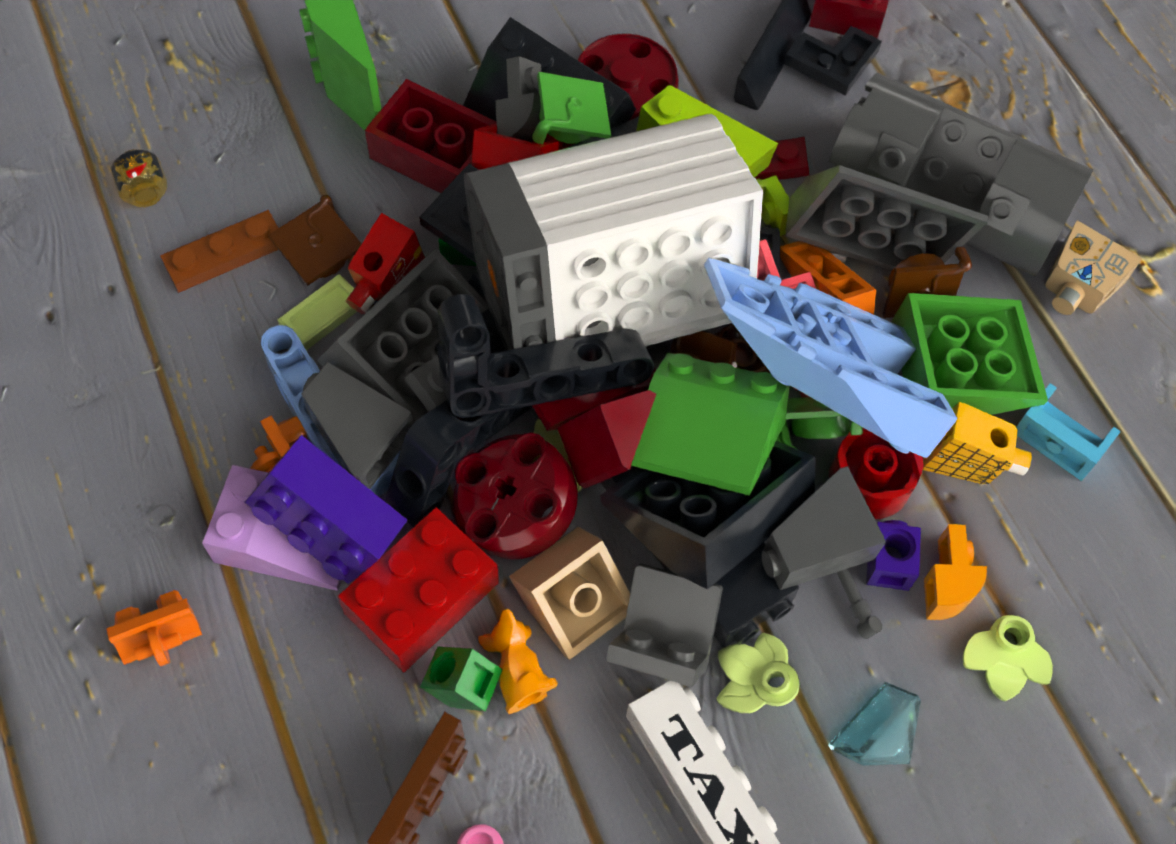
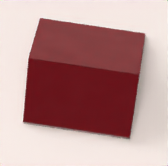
[557,390,656,489]

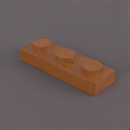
[160,210,279,293]

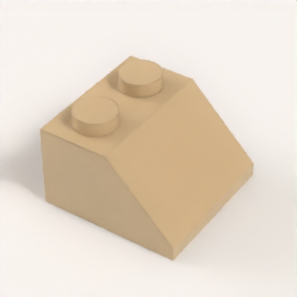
[509,527,630,660]

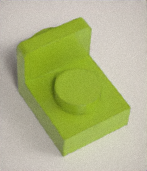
[757,175,790,236]

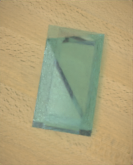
[828,682,921,766]

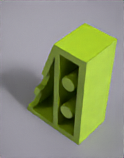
[636,85,778,177]

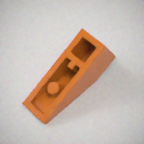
[780,241,876,315]

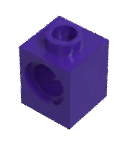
[866,520,921,591]

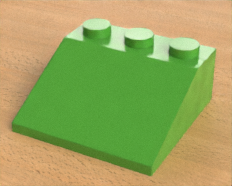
[299,0,381,130]
[891,293,1048,415]
[631,353,790,496]

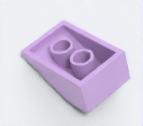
[202,465,341,591]

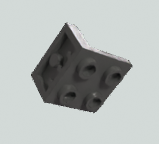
[606,563,723,687]

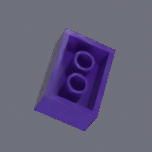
[244,435,408,584]

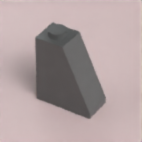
[301,362,414,489]
[762,466,886,590]

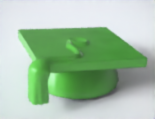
[532,72,611,144]
[786,397,863,439]

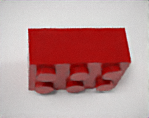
[337,507,499,673]

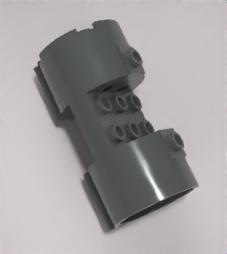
[829,73,1093,277]

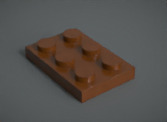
[367,711,468,844]

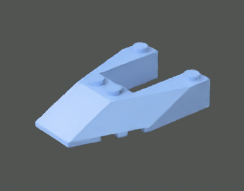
[704,258,958,458]

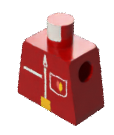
[346,213,425,314]

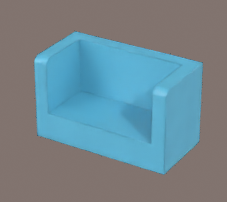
[1016,383,1121,481]

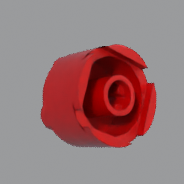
[829,428,924,519]

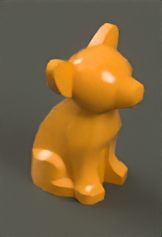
[478,609,558,714]

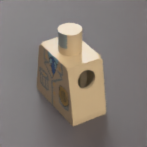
[1045,220,1142,315]

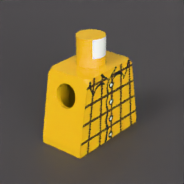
[923,402,1032,484]

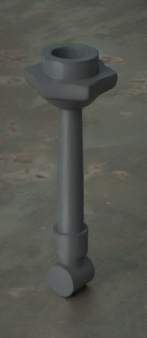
[836,569,882,639]

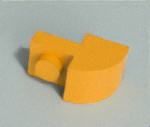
[924,524,987,620]

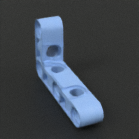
[261,325,400,496]

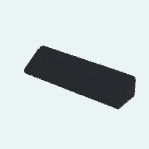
[734,0,812,110]

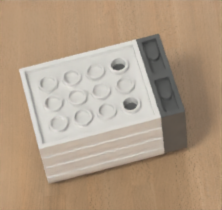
[464,114,763,351]

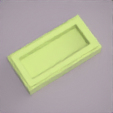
[277,274,357,350]

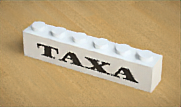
[626,680,780,844]

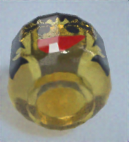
[111,149,167,207]

